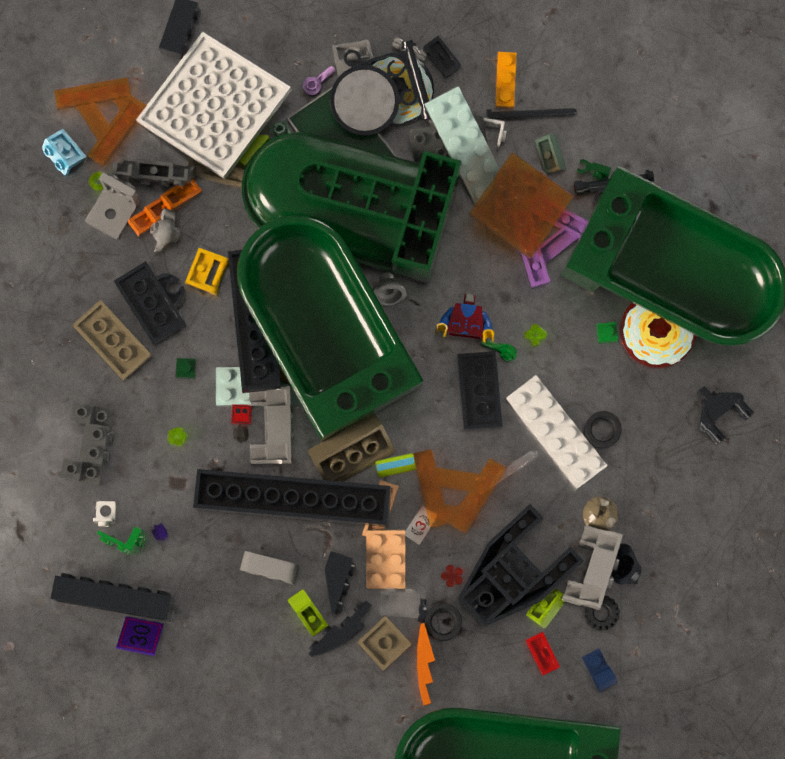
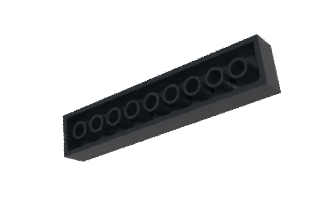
[193,469,392,527]

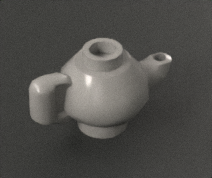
[150,208,180,252]

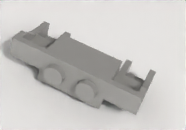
[249,386,294,464]
[562,525,623,610]

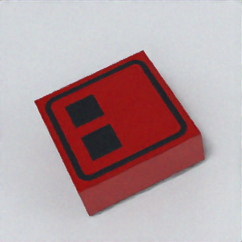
[231,404,252,425]

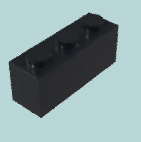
[159,0,201,59]

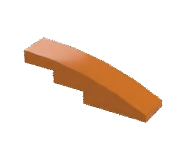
[128,178,202,237]
[417,623,435,706]

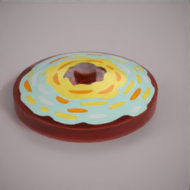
[620,303,696,369]

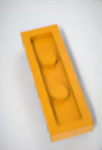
[495,52,517,109]

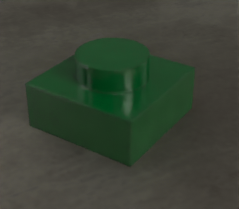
[175,358,197,379]

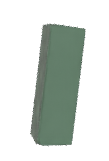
[535,134,566,176]

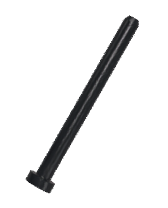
[486,108,577,119]

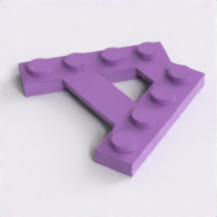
[510,194,587,288]

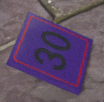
[116,616,164,656]

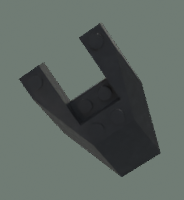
[458,504,584,627]

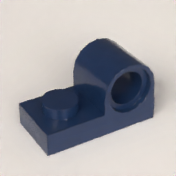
[581,648,618,693]

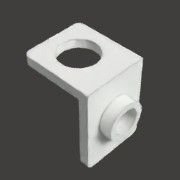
[483,118,507,150]
[93,501,116,527]

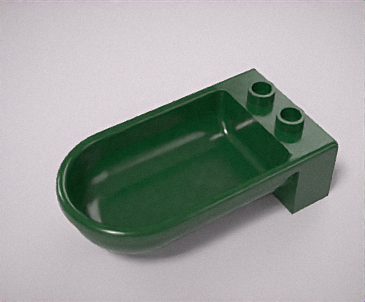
[242,132,461,282]
[560,165,785,346]
[237,215,424,442]
[394,708,621,759]

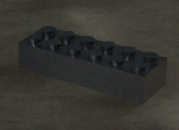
[50,573,175,622]

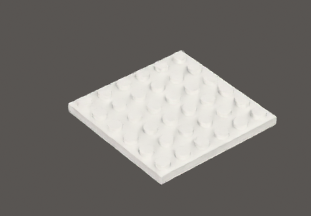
[136,32,292,179]

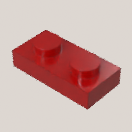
[525,632,560,676]

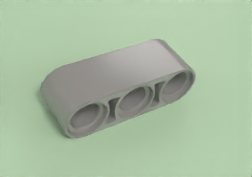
[240,551,299,584]

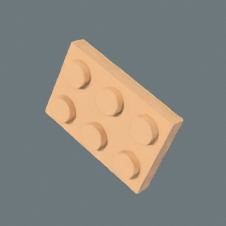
[366,530,405,589]

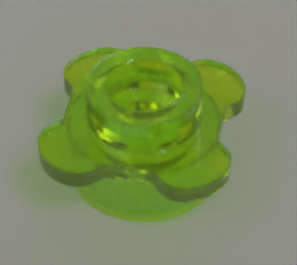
[524,323,547,346]

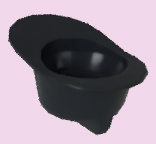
[612,543,642,585]

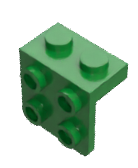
[97,527,147,556]

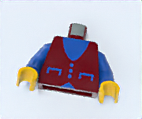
[435,294,494,342]

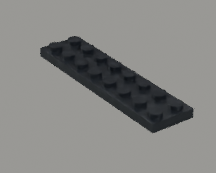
[228,250,281,393]

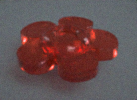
[441,565,463,587]

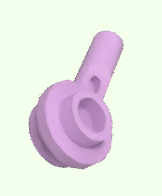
[303,66,335,95]

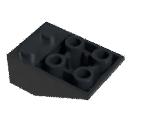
[324,551,356,617]

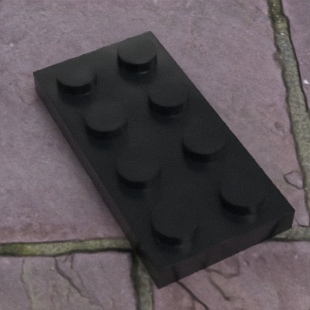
[457,351,502,431]

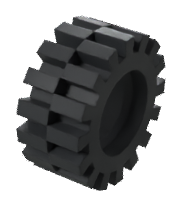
[584,595,620,631]

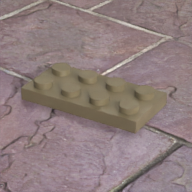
[72,300,152,381]

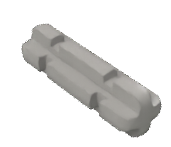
[392,37,427,62]

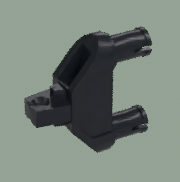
[697,386,755,445]

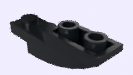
[308,600,372,657]

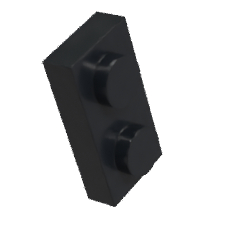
[423,36,461,77]

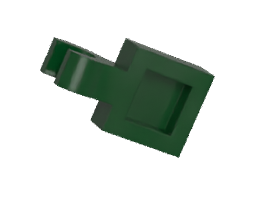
[576,159,611,180]

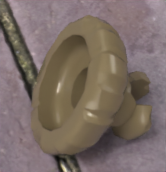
[583,496,618,531]

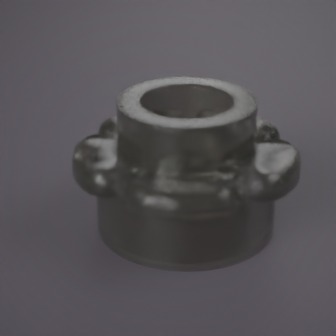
[233,424,249,443]

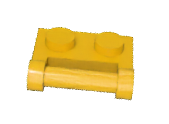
[185,248,229,295]

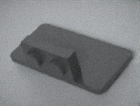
[409,115,488,163]

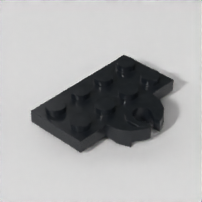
[114,261,186,345]

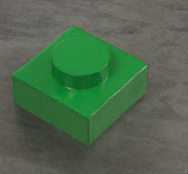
[597,322,618,344]

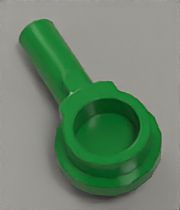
[481,339,517,361]

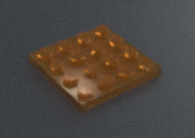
[468,152,573,259]

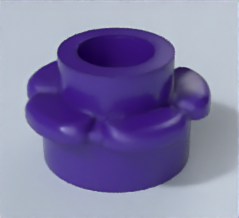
[152,523,169,541]

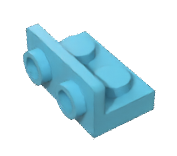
[42,129,86,175]

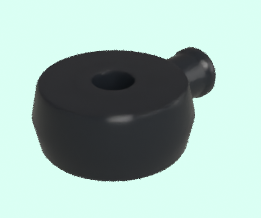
[418,599,427,623]

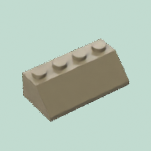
[307,413,396,482]

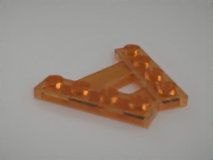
[54,77,146,167]
[413,449,507,534]

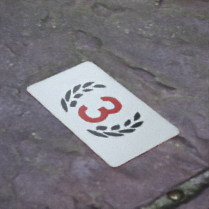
[405,506,438,545]

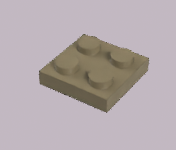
[357,616,412,671]

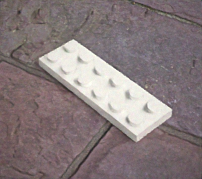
[506,375,607,490]

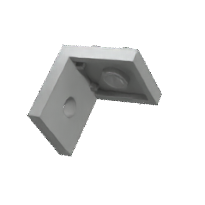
[85,173,141,240]

